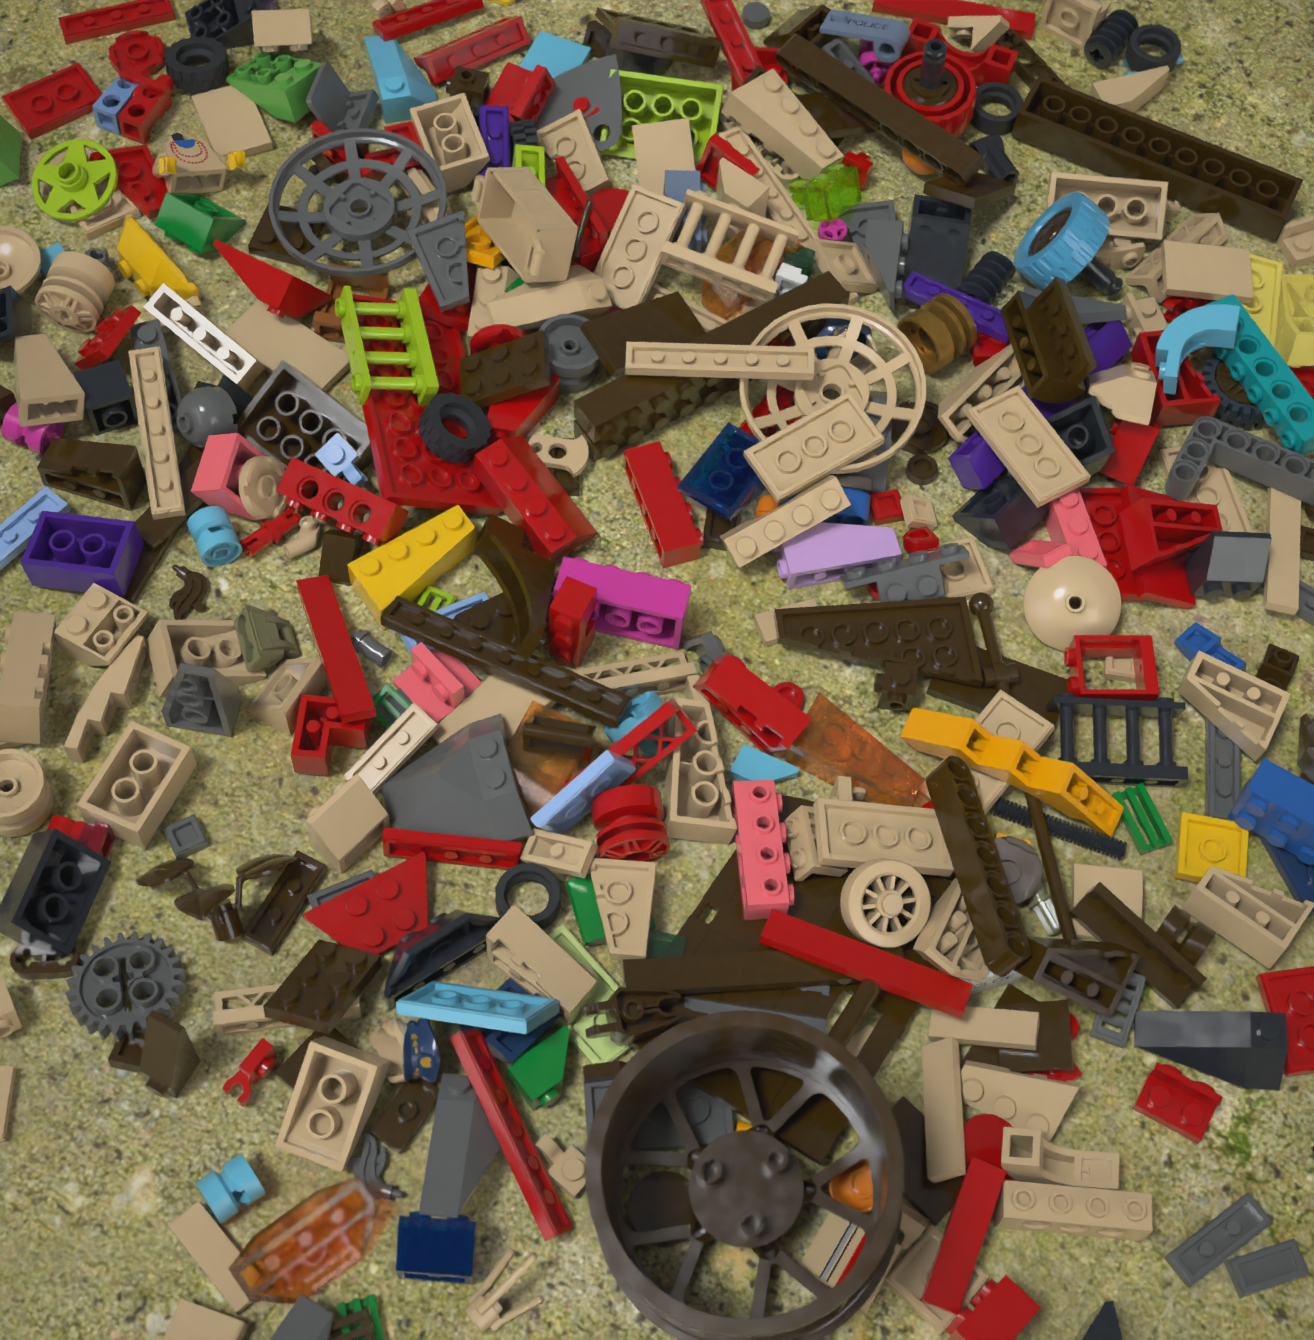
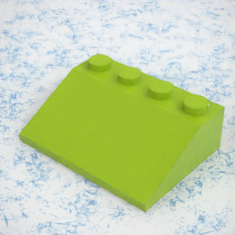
[599,69,723,168]

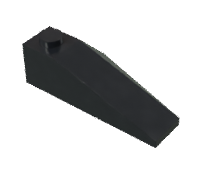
[1134,1011,1287,1091]

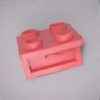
[393,642,482,724]

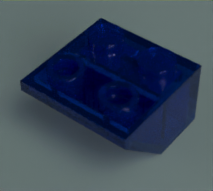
[396,1211,478,1285]

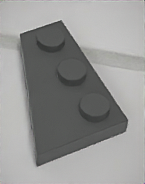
[836,200,903,276]

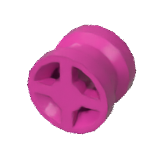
[817,217,847,242]

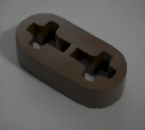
[10,944,82,980]

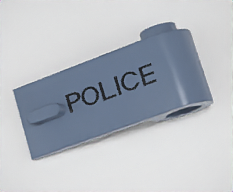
[820,9,911,63]

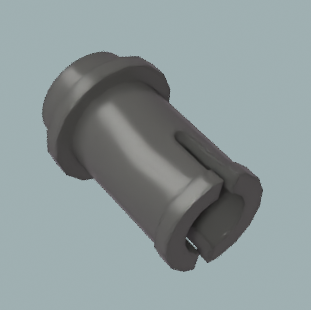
[351,629,393,668]

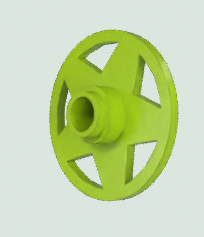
[32,139,118,222]

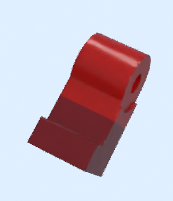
[47,815,116,859]

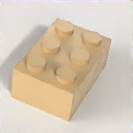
[77,721,197,849]

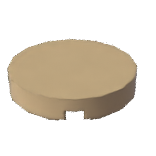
[239,456,287,520]

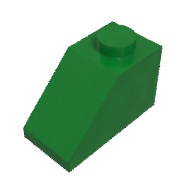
[507,1025,570,1111]

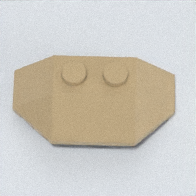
[938,344,1025,443]
[1087,362,1157,426]
[913,877,989,983]

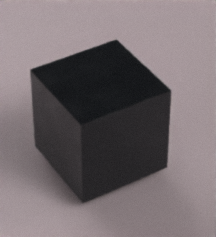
[74,359,139,436]

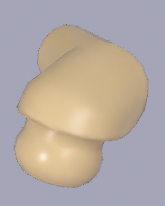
[283,516,320,559]

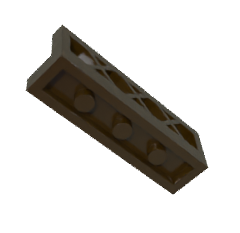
[1070,882,1207,1009]

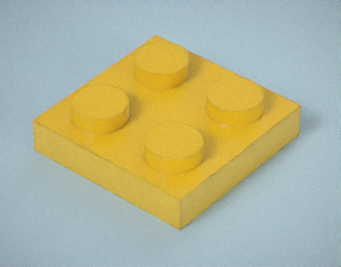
[1174,812,1249,883]

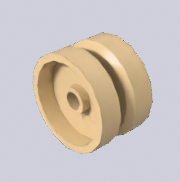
[0,748,54,837]

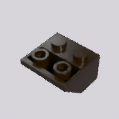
[763,4,841,49]

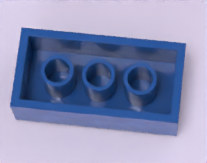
[1227,758,1314,865]

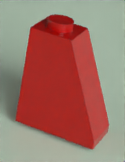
[487,375,560,444]

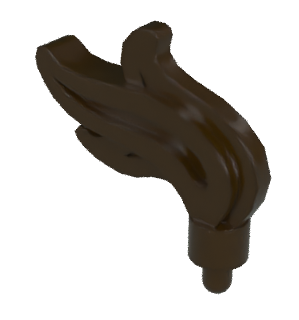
[169,564,207,620]

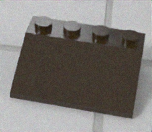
[235,360,373,498]

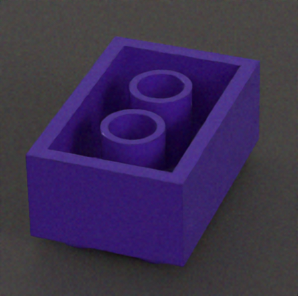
[20,511,144,597]

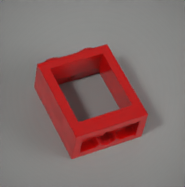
[1064,635,1159,701]

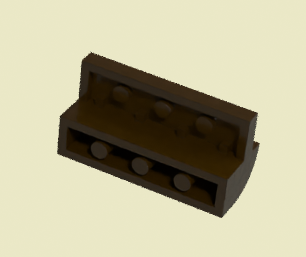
[1000,277,1097,404]

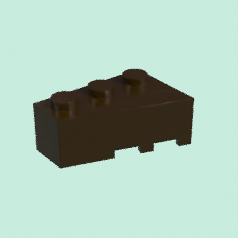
[37,438,147,511]
[1013,936,1141,1018]

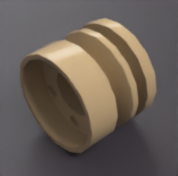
[35,251,115,333]

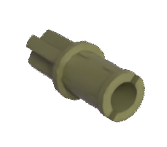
[1027,881,1061,936]

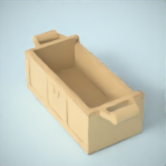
[471,167,578,283]

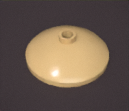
[0,225,42,294]
[1023,556,1121,651]

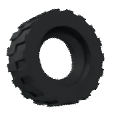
[164,36,230,93]
[418,392,491,464]

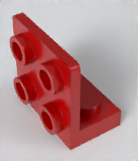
[484,62,556,122]

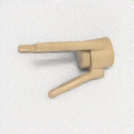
[463,1248,543,1333]

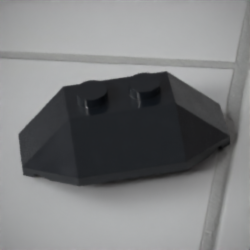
[384,909,501,1011]

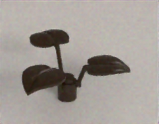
[136,854,299,941]

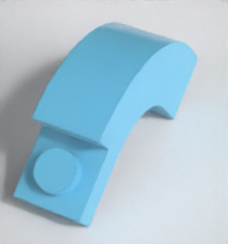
[1155,304,1240,394]

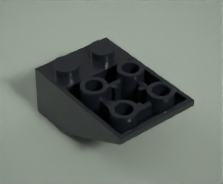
[184,0,277,49]
[902,194,972,290]

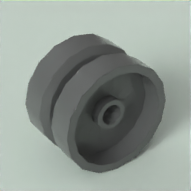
[539,314,600,393]

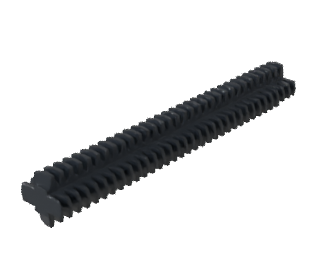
[993,797,1127,860]

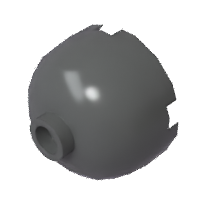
[176,386,238,449]

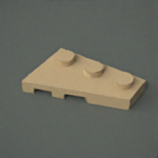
[960,1060,1080,1143]

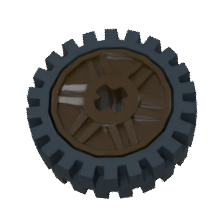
[1201,352,1268,430]

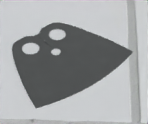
[535,54,622,162]

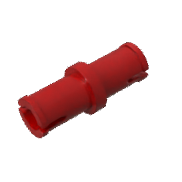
[239,506,302,558]

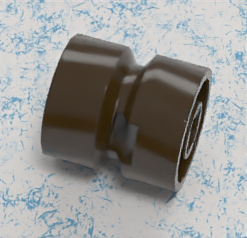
[1156,905,1216,966]

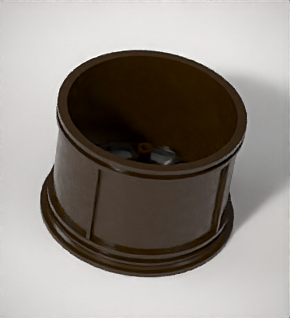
[585,1010,904,1340]

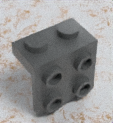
[306,62,379,132]

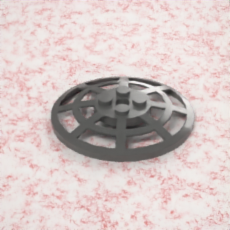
[269,128,447,277]

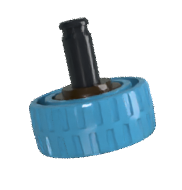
[1014,192,1123,298]

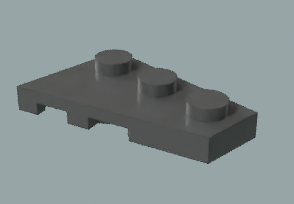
[407,210,470,312]

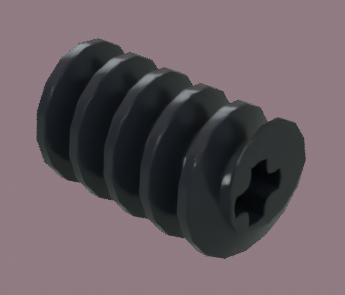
[1084,9,1139,69]
[956,251,1016,305]

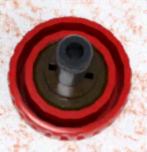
[882,39,977,138]

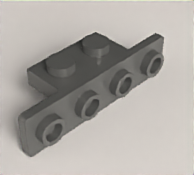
[840,543,970,602]

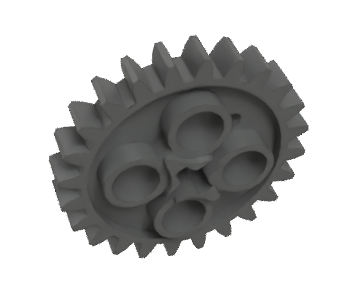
[66,931,186,1042]

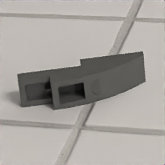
[130,319,181,430]

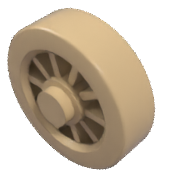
[840,858,931,948]

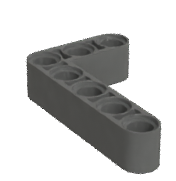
[1164,416,1314,505]

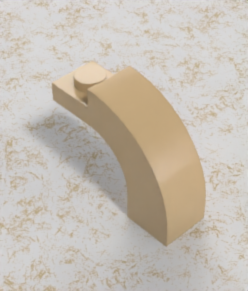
[1001,1127,1120,1191]

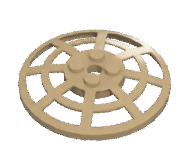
[739,303,926,474]

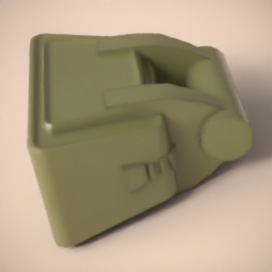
[234,605,299,672]

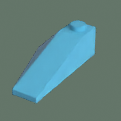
[364,35,437,124]

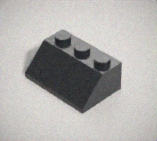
[0,828,111,956]

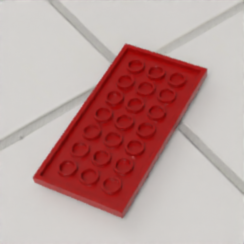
[352,294,502,515]

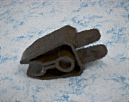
[581,987,685,1046]

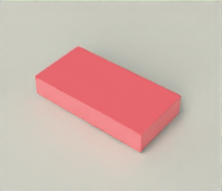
[1009,539,1072,568]

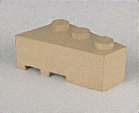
[1177,651,1291,761]
[486,904,597,1025]

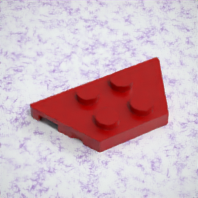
[303,851,428,955]

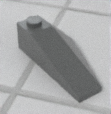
[419,1073,501,1218]

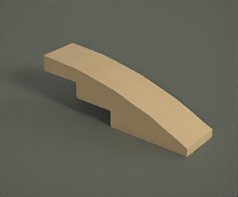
[64,635,149,764]

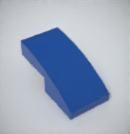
[1175,622,1246,672]

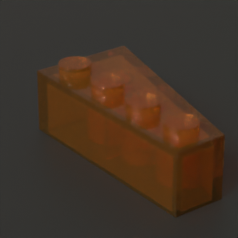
[785,692,924,807]

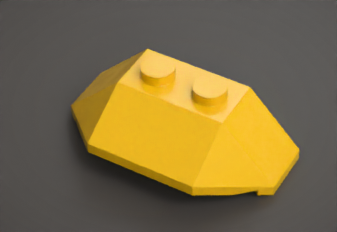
[117,213,202,306]

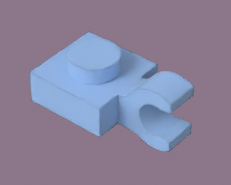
[315,433,369,488]

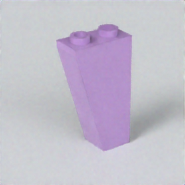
[771,522,902,590]

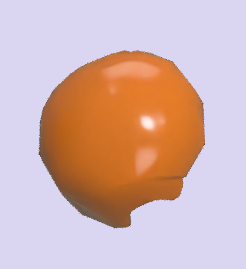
[827,1158,873,1214]

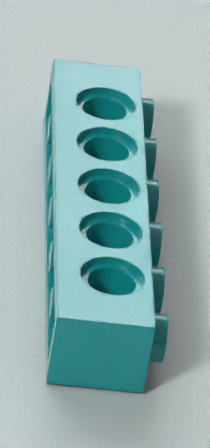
[1204,294,1314,455]

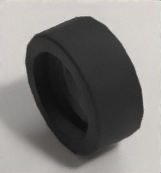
[1126,24,1181,73]
[970,82,1023,136]
[495,863,561,930]

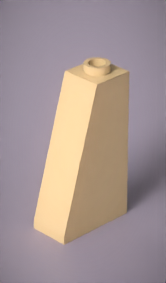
[14,334,85,427]

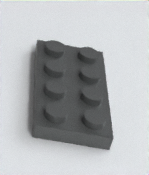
[583,1080,734,1151]

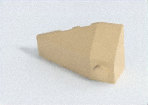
[485,265,612,330]

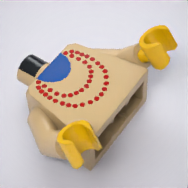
[152,133,247,194]

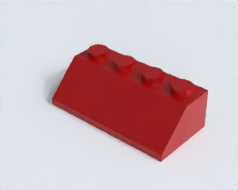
[472,436,597,562]

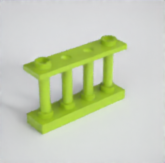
[335,286,439,406]

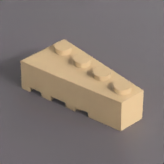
[721,69,844,186]
[0,611,56,744]

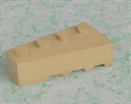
[663,698,737,845]

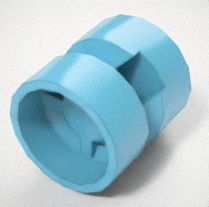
[187,506,242,567]
[195,1153,266,1224]

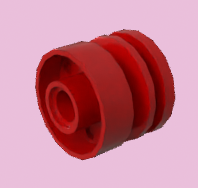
[590,784,670,862]

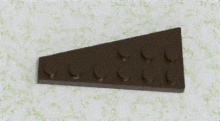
[774,597,983,687]

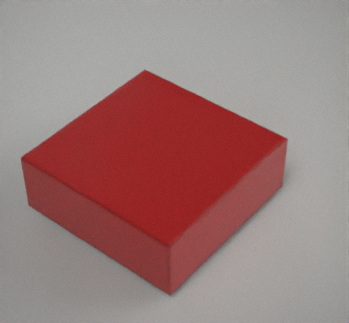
[869,489,905,526]

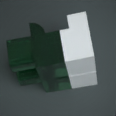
[775,246,816,298]

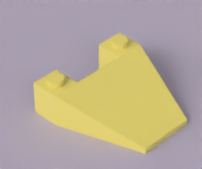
[1275,274,1314,368]

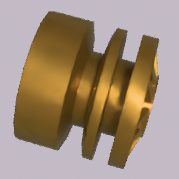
[897,293,977,374]

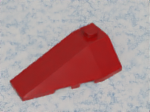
[213,239,332,319]

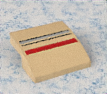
[799,1212,902,1313]

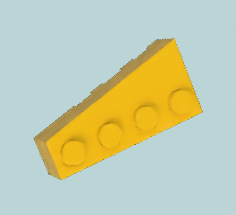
[347,505,476,631]

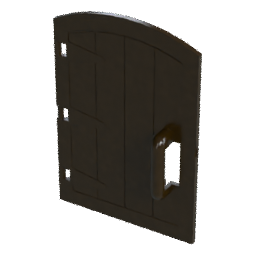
[628,795,951,1165]

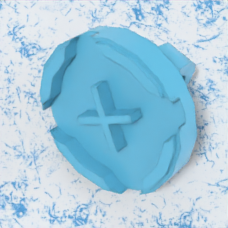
[604,691,667,756]

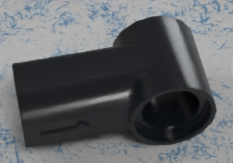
[968,133,1019,183]

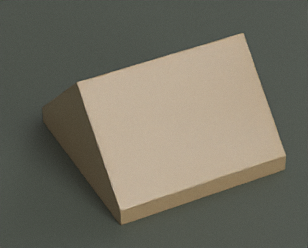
[247,658,327,735]

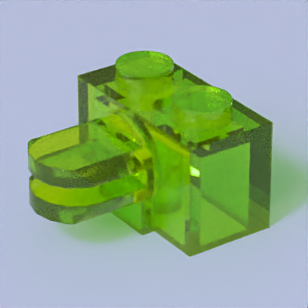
[789,164,862,221]

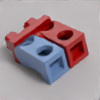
[92,64,174,145]

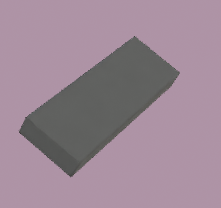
[1164,1192,1273,1288]

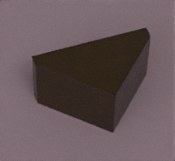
[318,524,365,586]

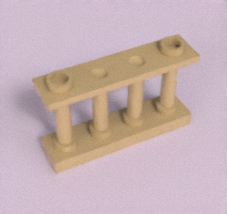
[660,189,800,303]

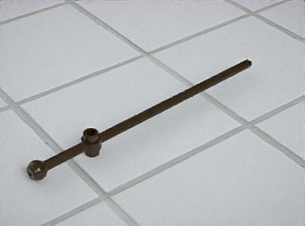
[968,592,1077,940]

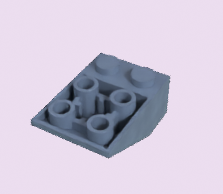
[663,170,707,278]

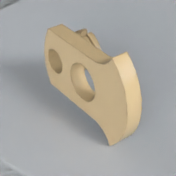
[528,434,589,478]

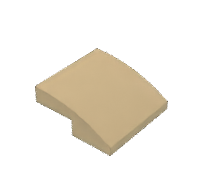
[1069,864,1143,940]

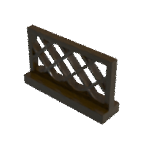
[595,7,722,69]

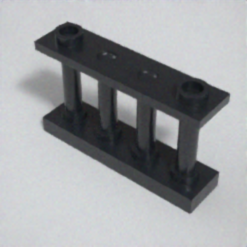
[1046,692,1188,788]

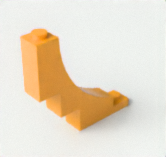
[900,707,1124,837]

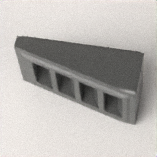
[1089,972,1146,1049]

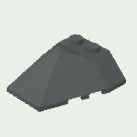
[381,713,534,842]

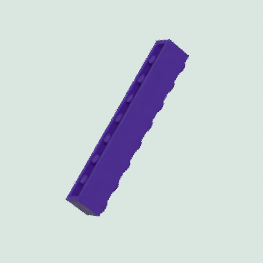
[948,320,1132,490]

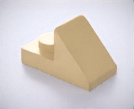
[947,15,1009,53]
[520,828,597,881]

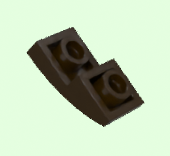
[1255,643,1300,691]

